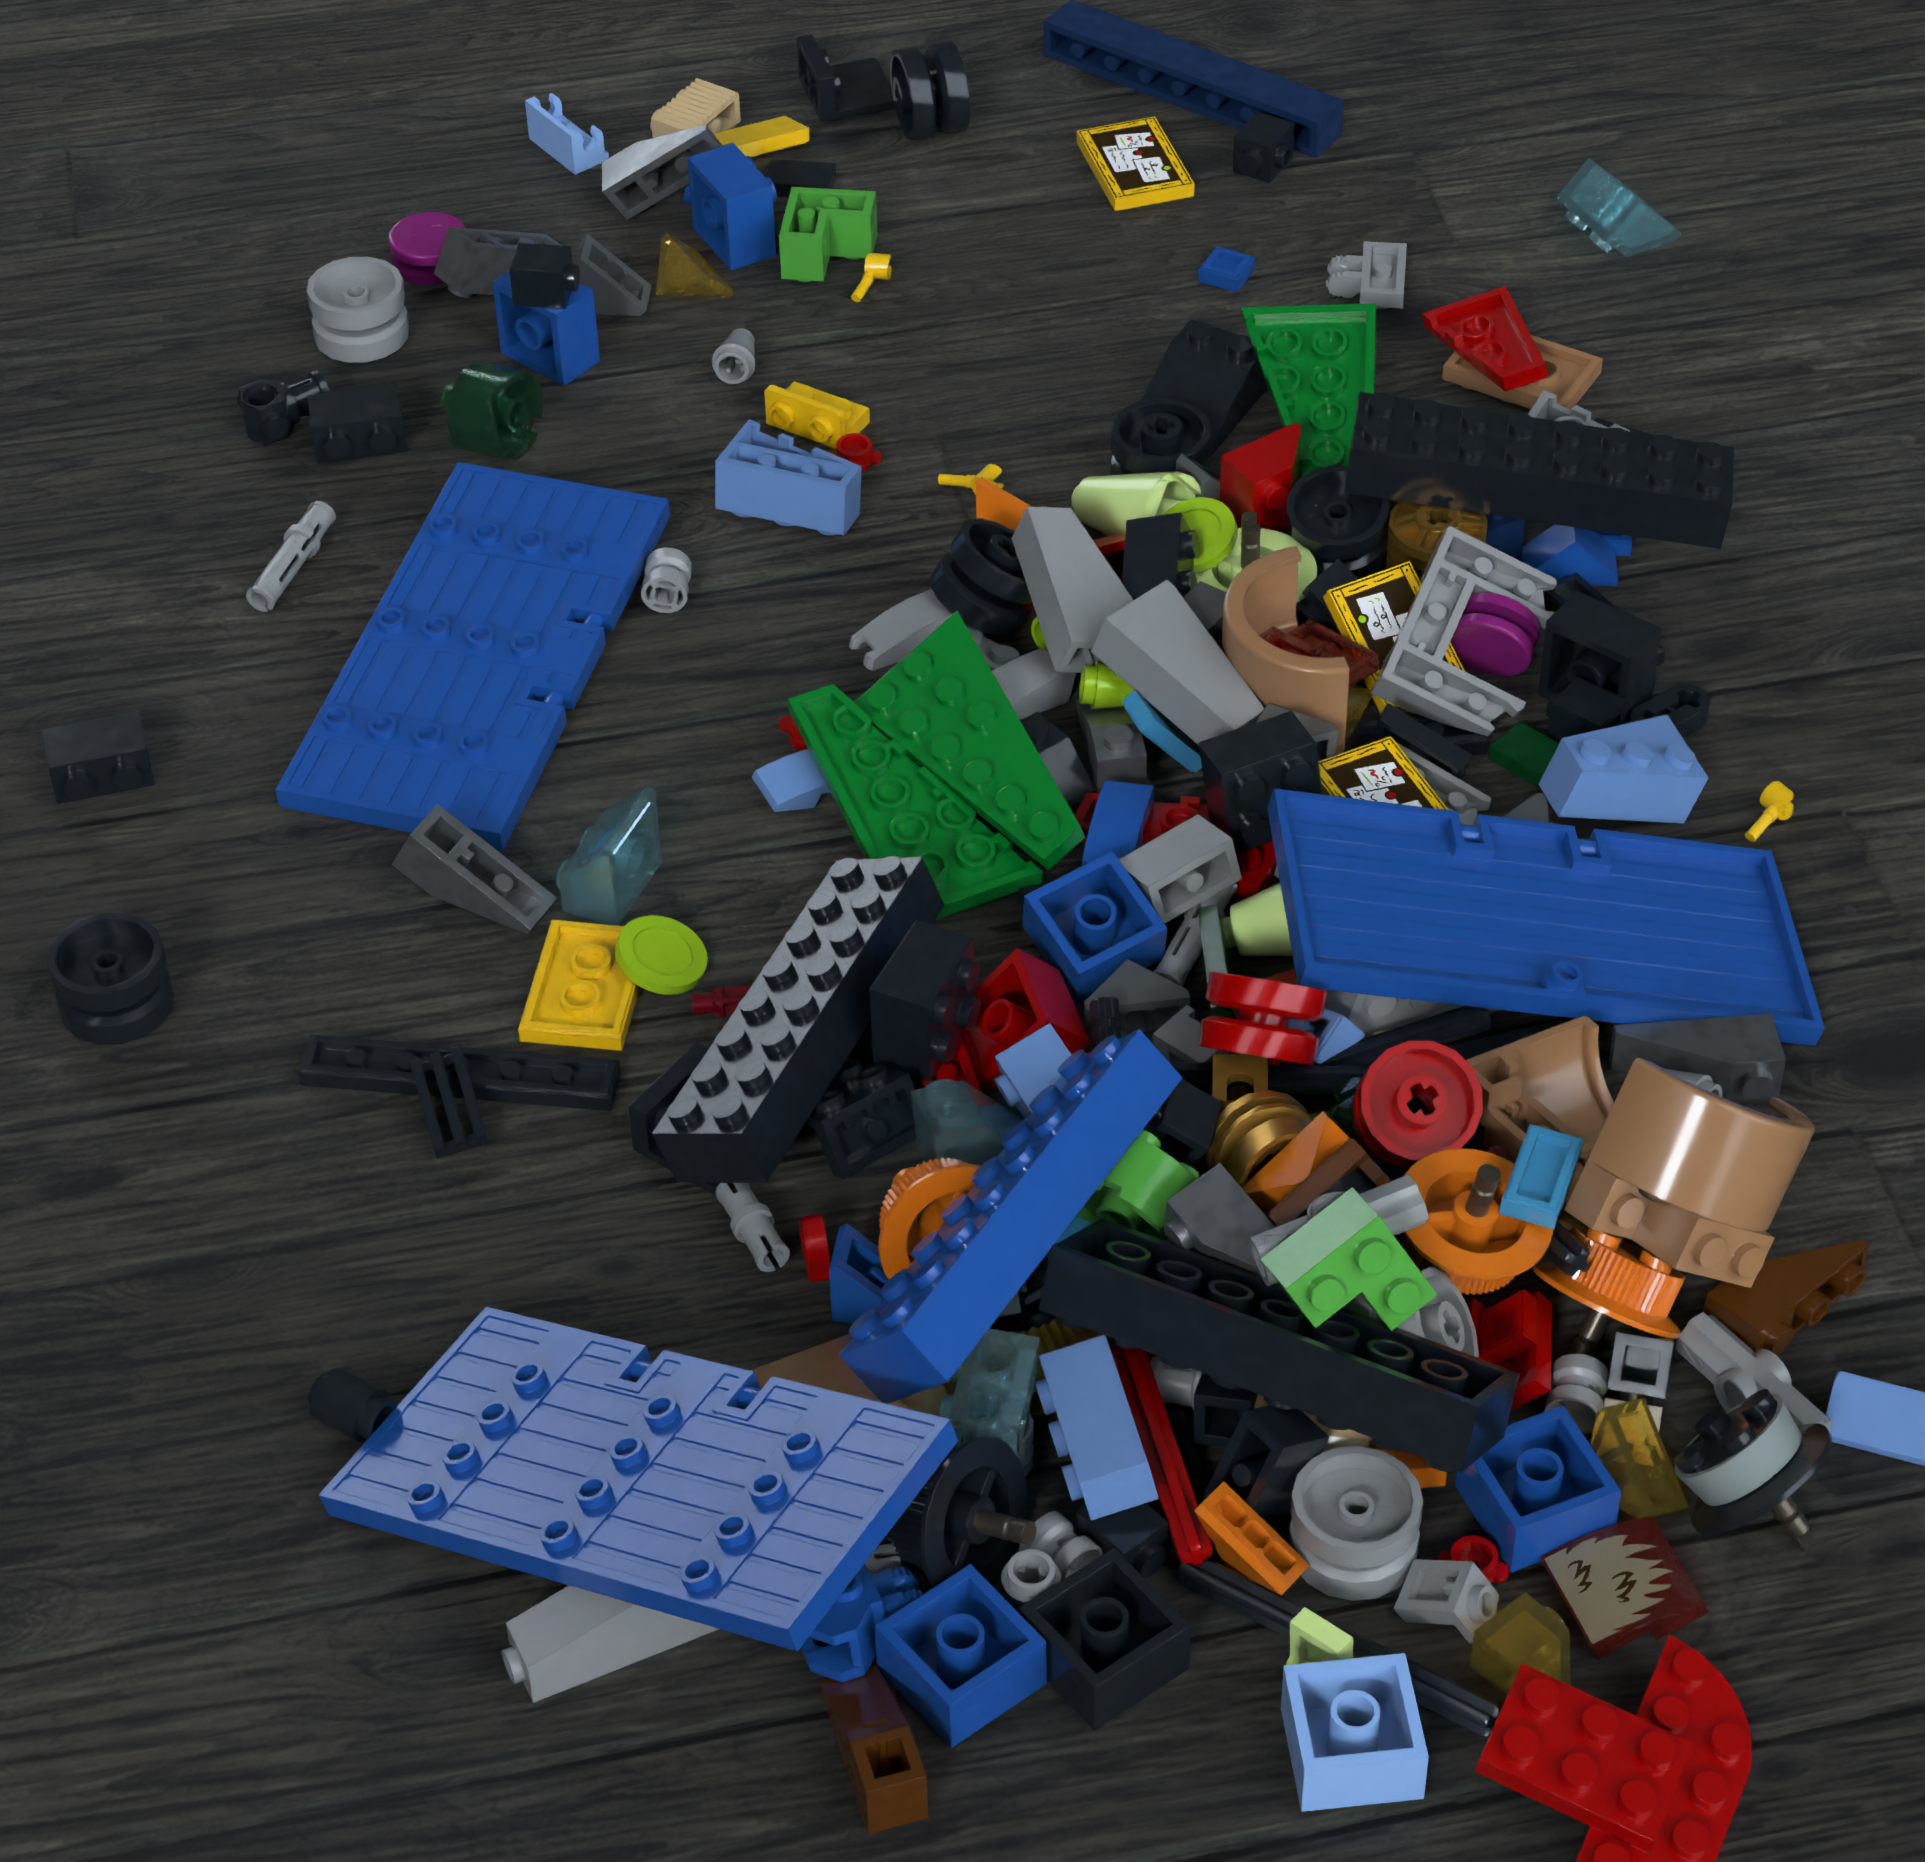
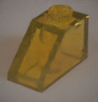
[1470,1592,1571,1697]

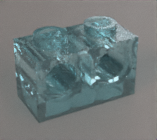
[939,1329,1040,1457]

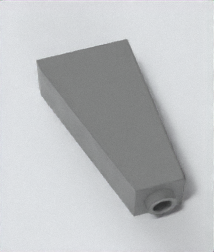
[1012,506,1133,673]
[1091,580,1265,745]
[501,1585,719,1703]

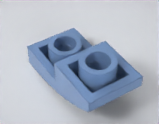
[752,749,830,812]

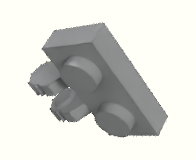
[1326,241,1407,309]

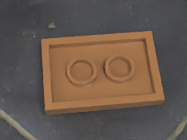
[1442,335,1603,410]

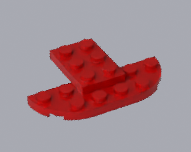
[1474,1635,1752,1862]

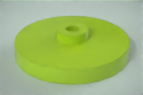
[1163,497,1238,573]
[615,915,708,995]

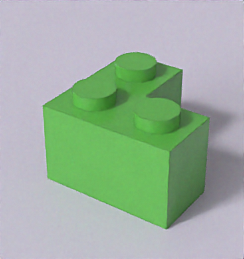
[779,187,878,282]
[1260,1187,1437,1331]

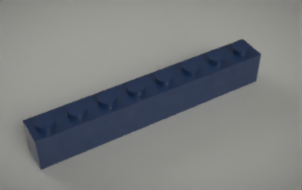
[1044,0,1344,158]

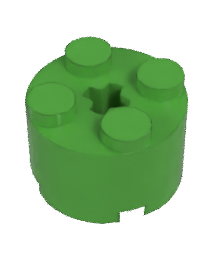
[1076,1130,1200,1240]

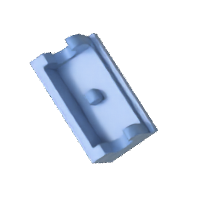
[525,93,609,175]

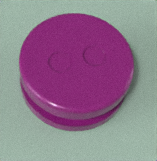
[388,212,466,285]
[1450,592,1541,676]

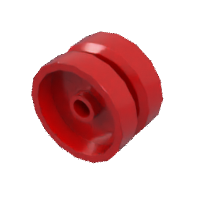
[1197,972,1327,1066]
[1352,1040,1483,1173]

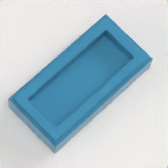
[1122,690,1202,773]
[1499,1124,1584,1230]

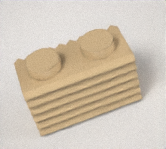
[650,78,741,138]

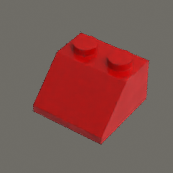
[1220,422,1301,534]
[961,948,1091,1092]

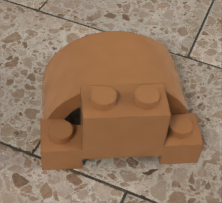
[1222,546,1349,755]
[1466,1016,1614,1231]
[1564,1058,1815,1288]

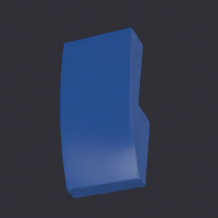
[1082,780,1154,866]

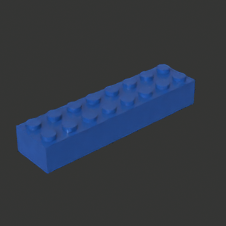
[839,1029,1183,1404]

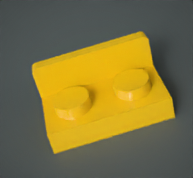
[764,381,870,449]

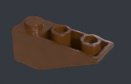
[1704,1239,1869,1355]
[818,1665,929,1834]

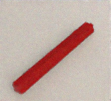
[1106,1336,1213,1566]

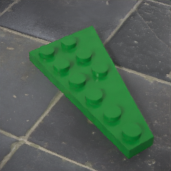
[1241,303,1377,477]
[854,611,1085,871]
[788,684,1042,920]

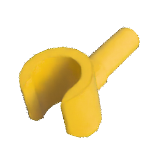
[851,253,892,302]
[938,464,1004,495]
[1745,781,1794,842]

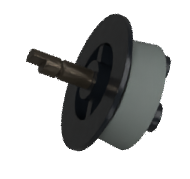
[1674,1389,1832,1552]

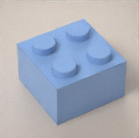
[1281,1653,1429,1812]

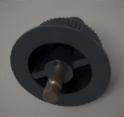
[886,1436,1037,1588]

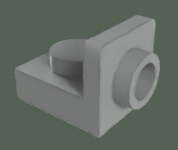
[1394,1559,1499,1644]

